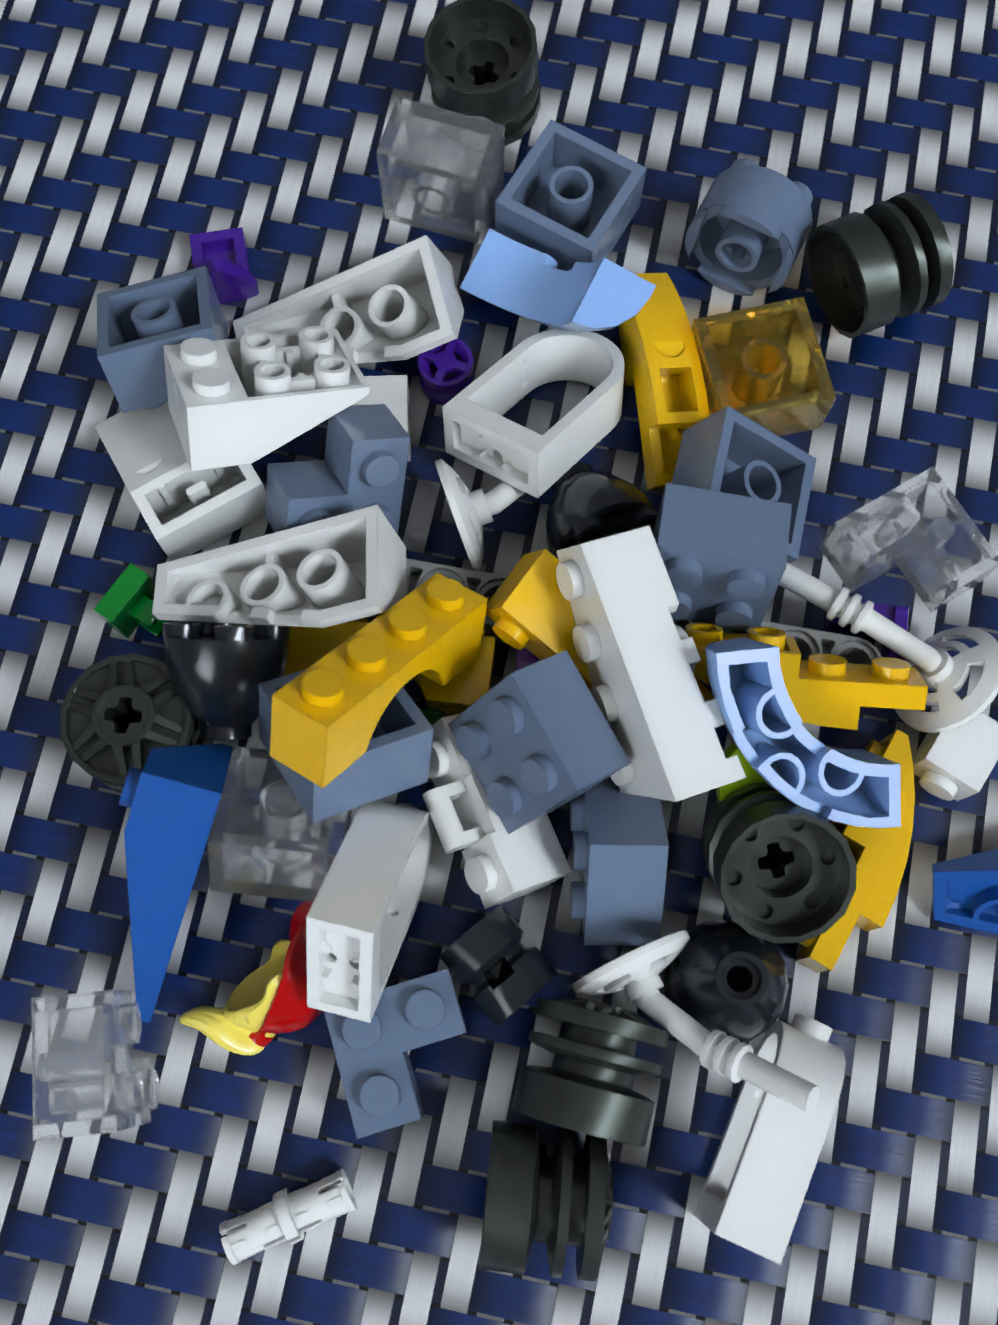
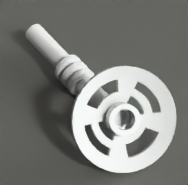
[435,459,525,571]
[779,562,998,733]
[572,930,820,1113]

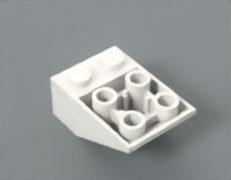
[163,326,370,471]
[94,402,266,561]

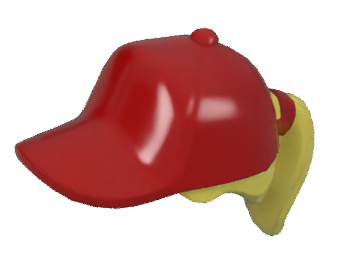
[179,901,324,1055]

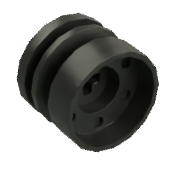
[423,0,541,150]
[807,191,954,339]
[60,653,213,793]
[702,782,857,943]
[511,997,670,1147]
[479,1120,614,1282]

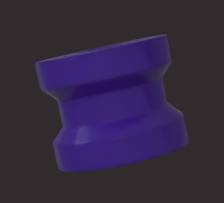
[417,338,474,405]

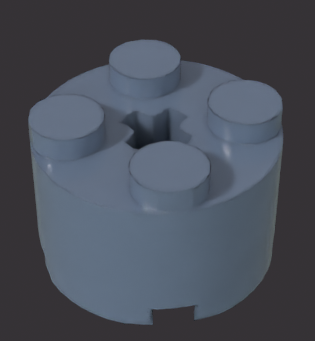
[685,158,813,296]

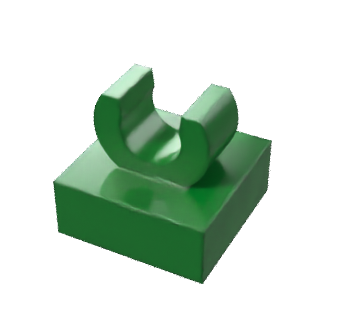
[94,563,172,639]

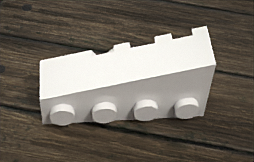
[556,526,746,802]

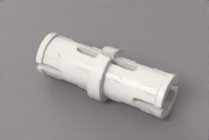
[219,1169,357,1265]

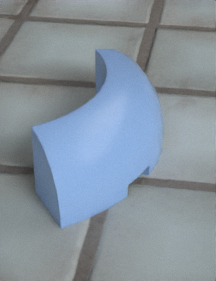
[460,228,656,332]
[705,637,901,828]

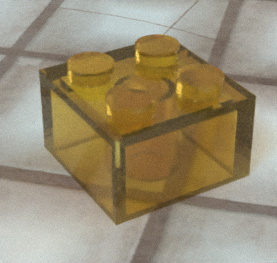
[691,297,836,436]

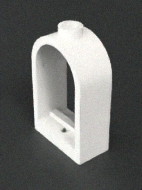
[442,329,625,499]
[306,800,433,1023]
[693,1014,846,1265]

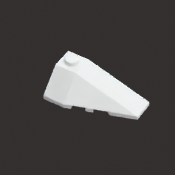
[233,235,464,364]
[152,505,407,628]

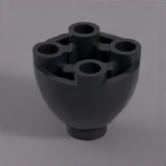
[546,462,658,559]
[163,622,290,740]
[663,919,789,1043]

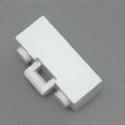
[422,713,572,909]

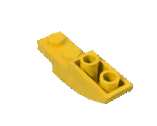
[618,273,710,490]
[685,623,928,730]
[795,729,915,973]

